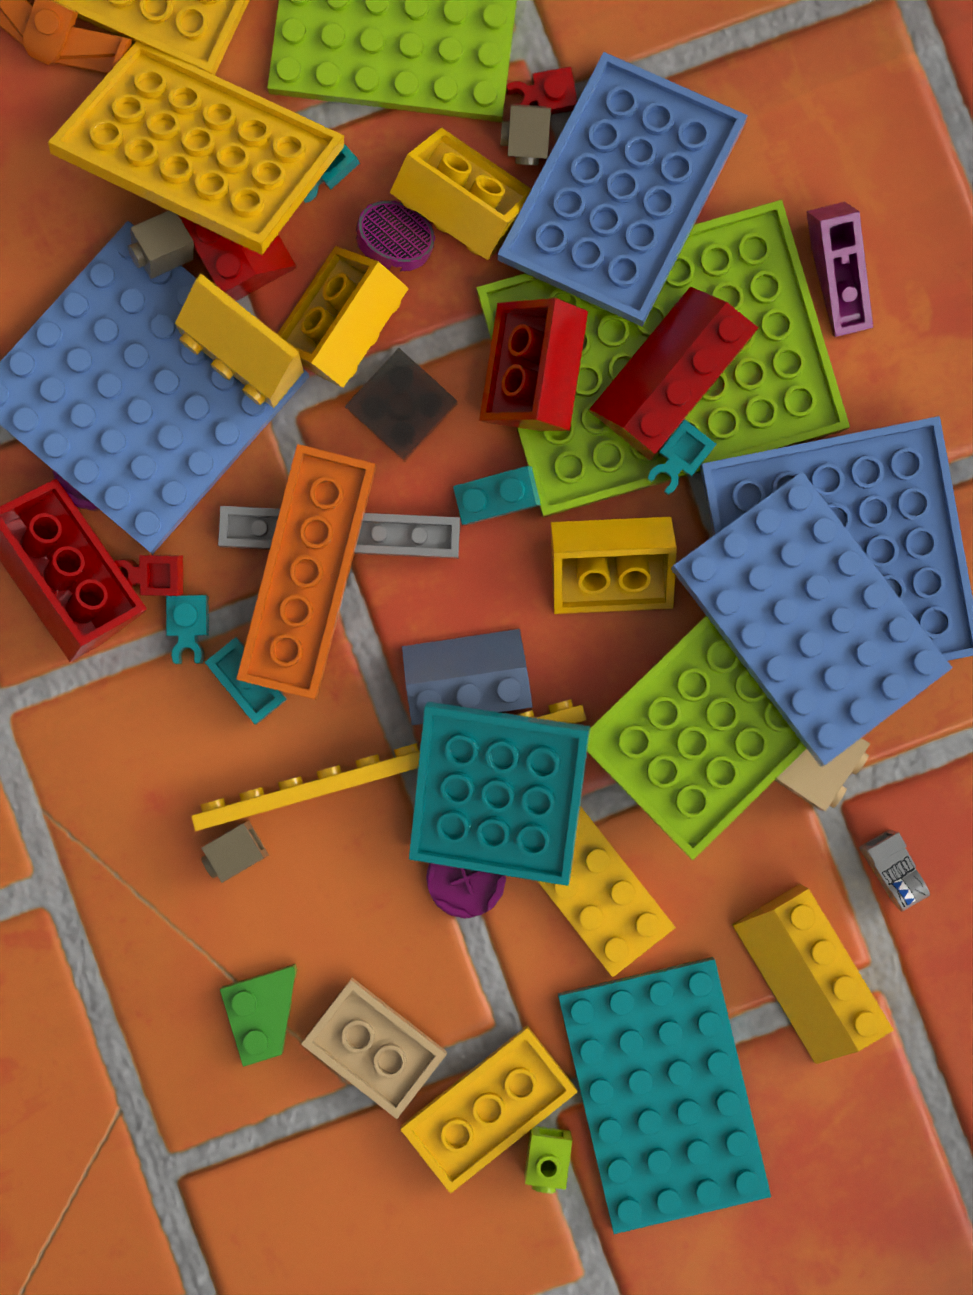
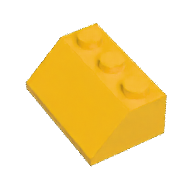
[390,127,531,260]
[277,246,409,388]
[175,274,304,408]
[551,517,677,614]

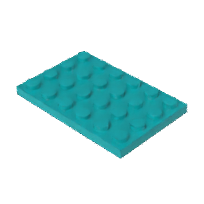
[558,957,771,1234]

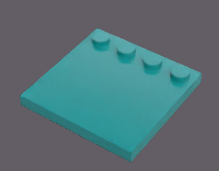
[409,702,590,886]

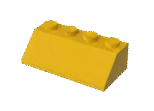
[732,884,894,1064]

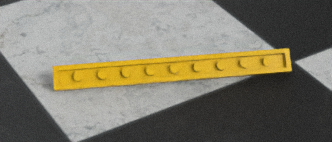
[191,699,587,831]

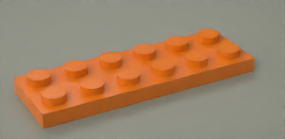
[236,444,377,700]

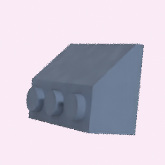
[402,629,533,725]

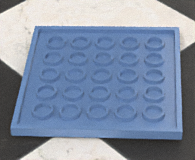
[0,221,309,554]
[700,416,973,661]

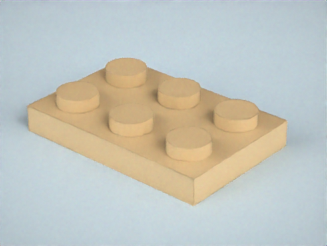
[301,978,447,1119]

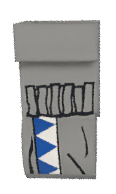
[859,830,930,912]

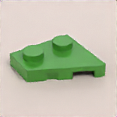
[220,964,297,1067]

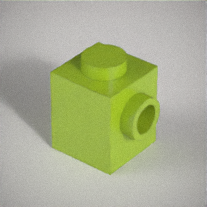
[524,1126,572,1193]

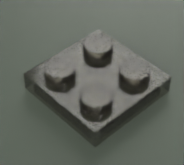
[345,348,458,462]

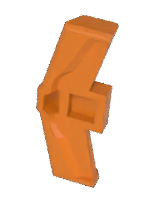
[0,0,133,74]

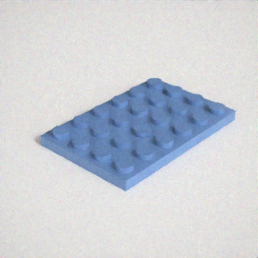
[498,52,748,327]
[671,471,953,767]

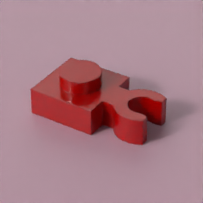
[506,66,578,115]
[114,554,183,596]

